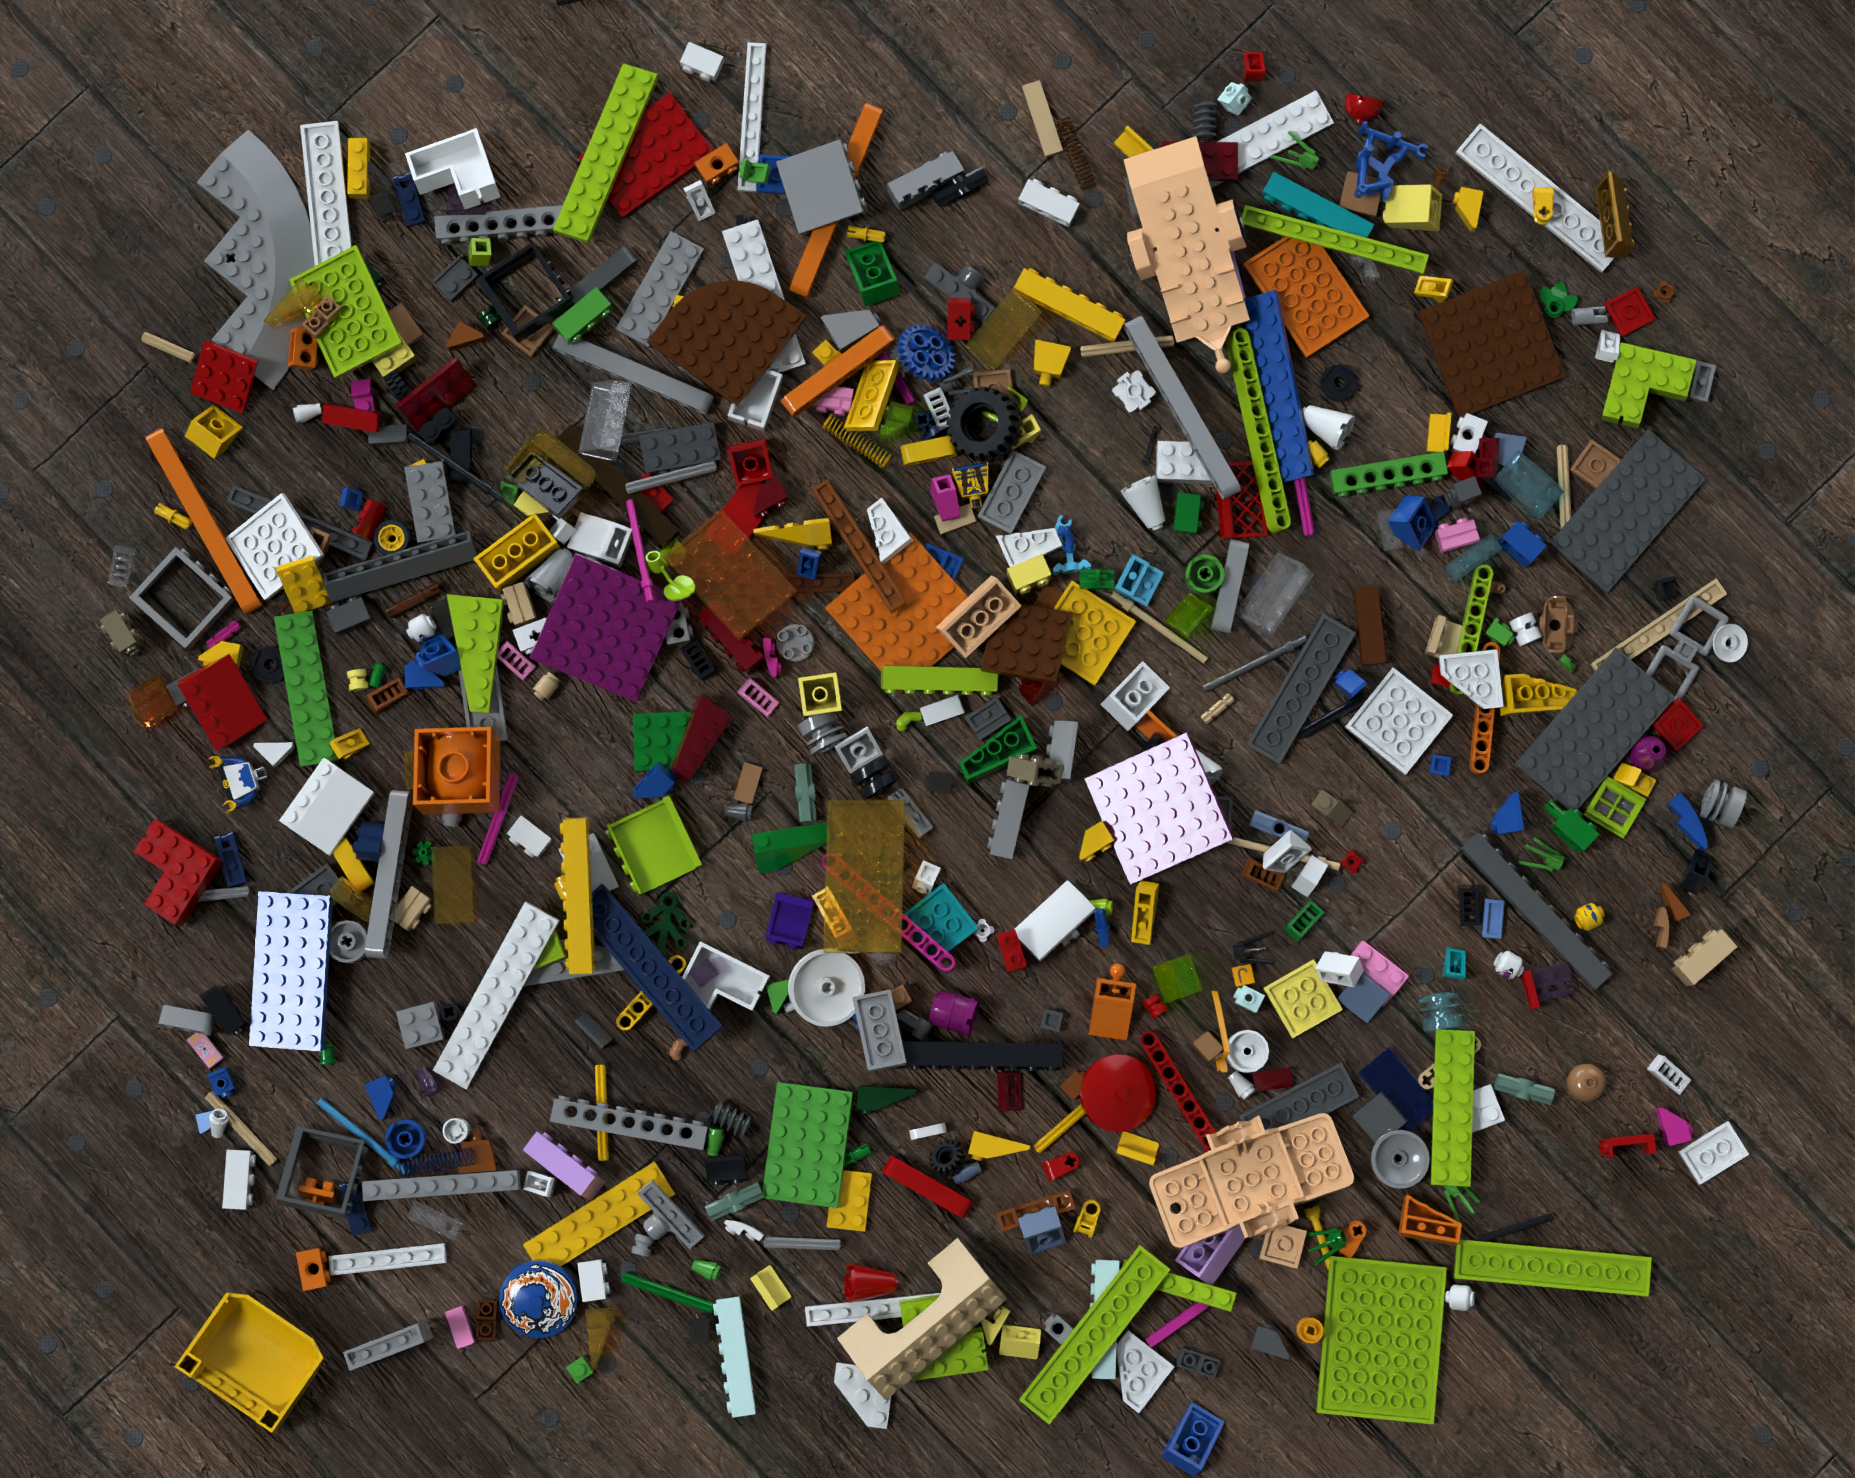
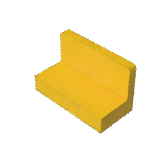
[1113,126,1154,158]
[1426,412,1451,454]
[1115,1132,1159,1165]

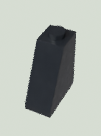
[199,985,247,1036]

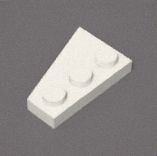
[867,498,913,564]
[996,528,1063,567]

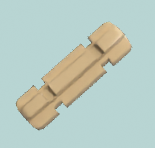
[1201,693,1234,724]

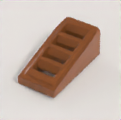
[366,677,409,715]
[1240,858,1285,892]
[1658,884,1691,922]

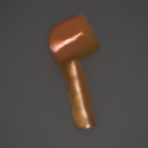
[1434,165,1448,190]

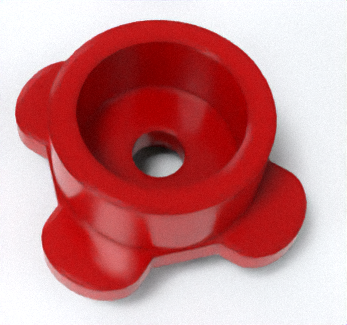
[1340,851,1364,874]

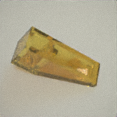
[264,278,323,328]
[329,876,372,924]
[585,1307,615,1369]

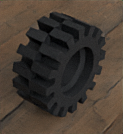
[383,370,411,401]
[928,1139,967,1178]

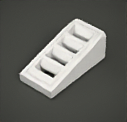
[923,387,951,431]
[1647,1055,1691,1095]

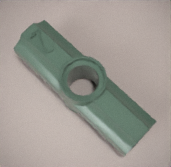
[794,763,817,823]
[1494,1073,1555,1105]
[705,1182,765,1221]

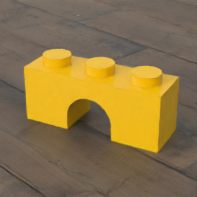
[347,138,370,199]

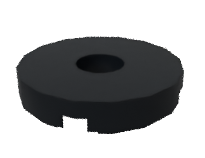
[1320,364,1358,402]
[251,646,284,684]

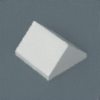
[834,727,883,774]
[1263,830,1312,873]

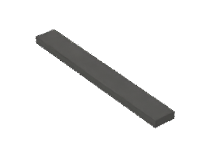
[226,485,374,561]

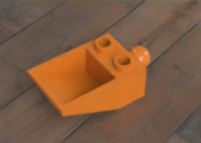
[1088,963,1136,1040]

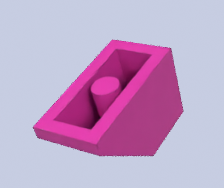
[1655,1107,1693,1146]

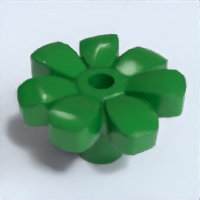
[412,841,437,865]

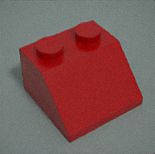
[728,437,774,486]

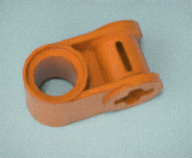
[1334,1220,1366,1258]

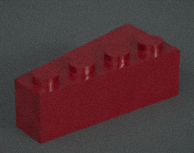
[698,600,765,675]
[670,695,732,782]

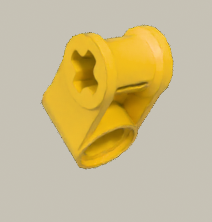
[1532,187,1554,225]
[1073,1199,1100,1238]

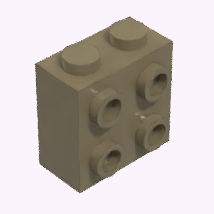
[100,610,144,657]
[1007,754,1063,787]

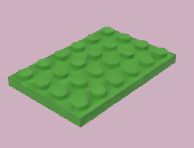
[762,1082,854,1208]

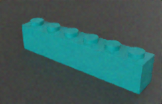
[1261,172,1374,238]

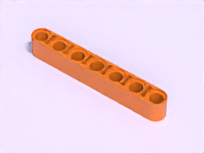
[781,325,896,417]
[1469,642,1500,775]

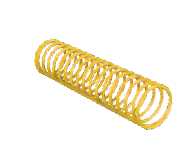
[822,414,891,468]

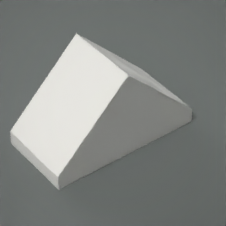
[254,742,295,767]
[1291,855,1328,897]
[523,1171,557,1197]

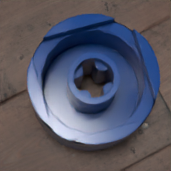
[385,1120,427,1159]

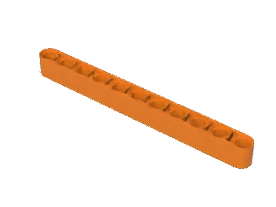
[789,103,884,297]
[145,428,263,615]

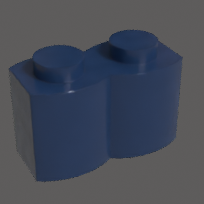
[353,821,385,862]

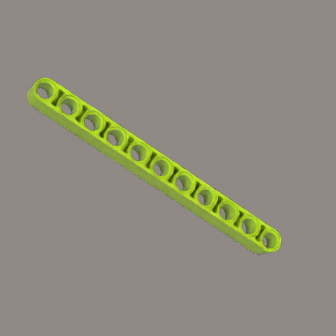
[1226,328,1291,533]

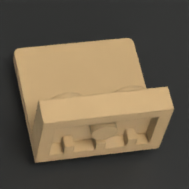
[1425,615,1472,658]

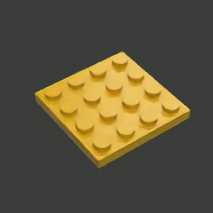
[1053,580,1136,686]

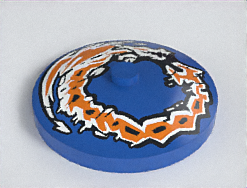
[499,1260,578,1338]

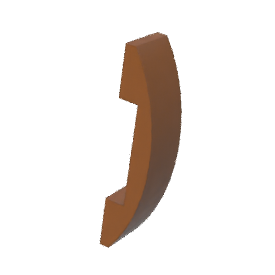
[996,1190,1076,1232]

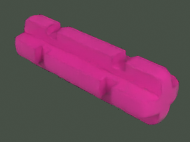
[206,620,241,648]

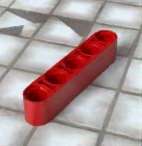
[882,1155,974,1219]

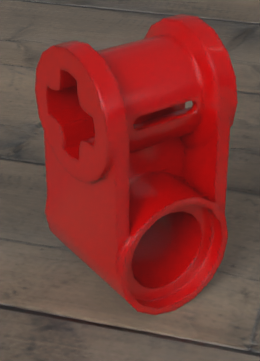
[1041,1152,1079,1182]

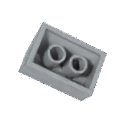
[1046,721,1078,782]

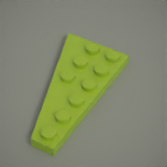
[447,594,504,714]

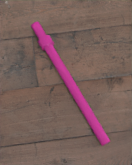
[626,500,654,603]

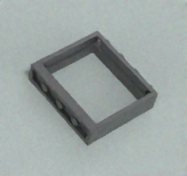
[276,1126,368,1219]

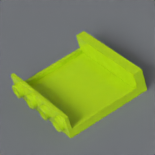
[606,795,703,896]

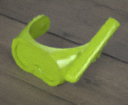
[982,386,1028,423]

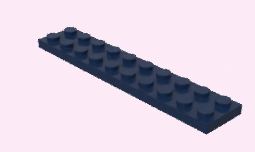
[592,884,724,1053]

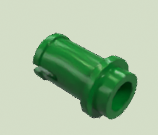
[368,663,387,688]

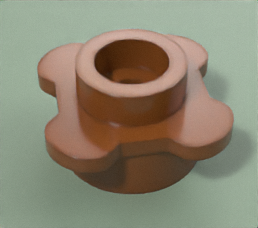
[1653,281,1676,304]

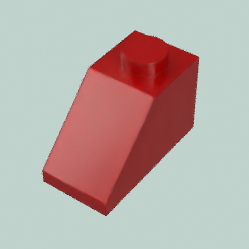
[1447,451,1485,489]

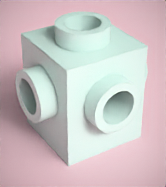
[1217,82,1252,115]

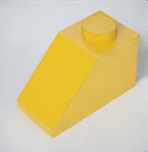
[1453,187,1483,232]

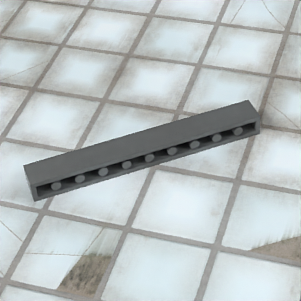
[1459,832,1612,990]

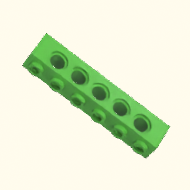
[1329,451,1448,498]

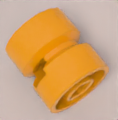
[1296,1317,1324,1344]

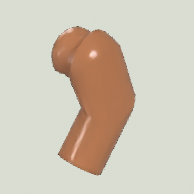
[1477,581,1506,598]
[670,1038,688,1061]

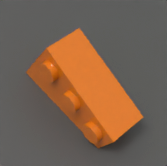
[1398,1194,1462,1246]

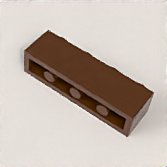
[1353,586,1389,667]

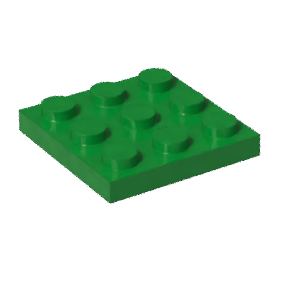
[633,712,691,771]

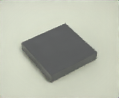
[1352,1091,1407,1143]

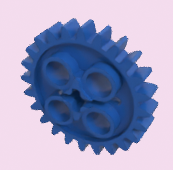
[896,324,955,382]

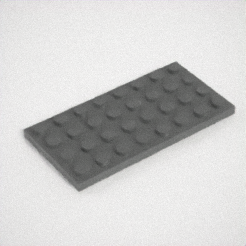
[1549,429,1705,594]
[1514,648,1675,810]

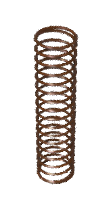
[1055,117,1096,190]

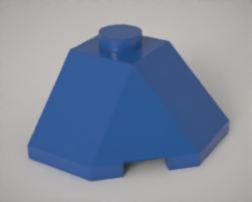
[415,633,461,676]

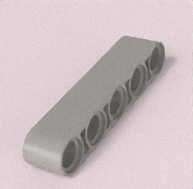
[1211,539,1250,633]

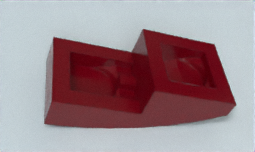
[1476,438,1500,477]

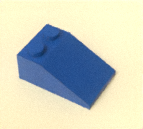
[1160,1402,1224,1477]

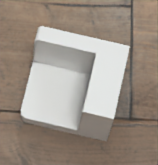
[549,515,576,544]

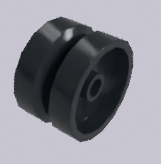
[850,756,899,801]

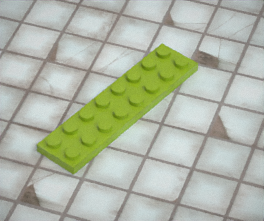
[1431,1029,1475,1187]

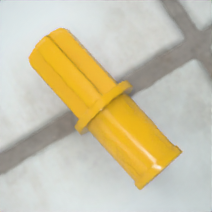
[847,225,886,243]
[154,503,192,529]

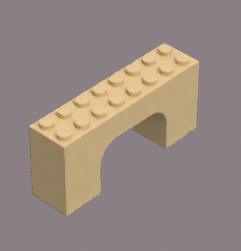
[837,1238,1007,1400]

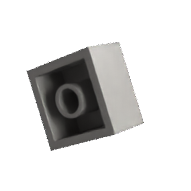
[396,1002,446,1050]

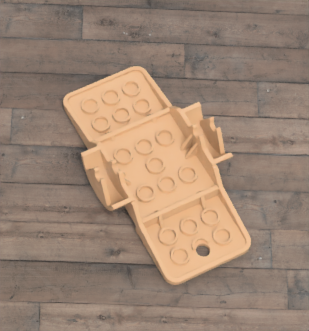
[1149,1113,1354,1248]

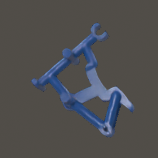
[1354,121,1428,202]

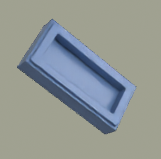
[1482,899,1505,939]

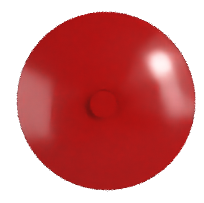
[1080,1054,1156,1132]

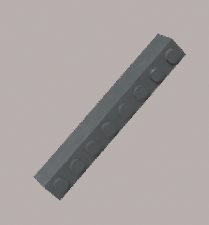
[323,530,477,602]

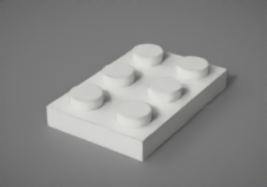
[1678,1121,1749,1185]

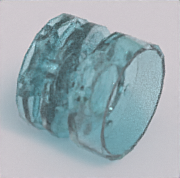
[1418,992,1464,1032]

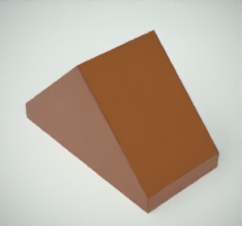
[446,321,486,352]

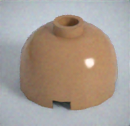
[1567,1064,1606,1102]

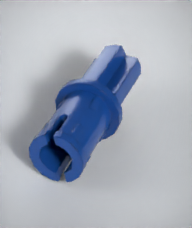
[1094,908,1111,947]

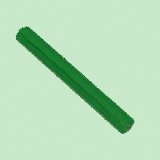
[621,1272,714,1313]

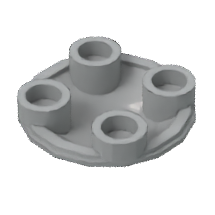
[776,624,814,662]

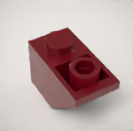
[753,477,789,518]

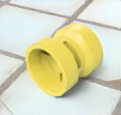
[347,669,369,691]

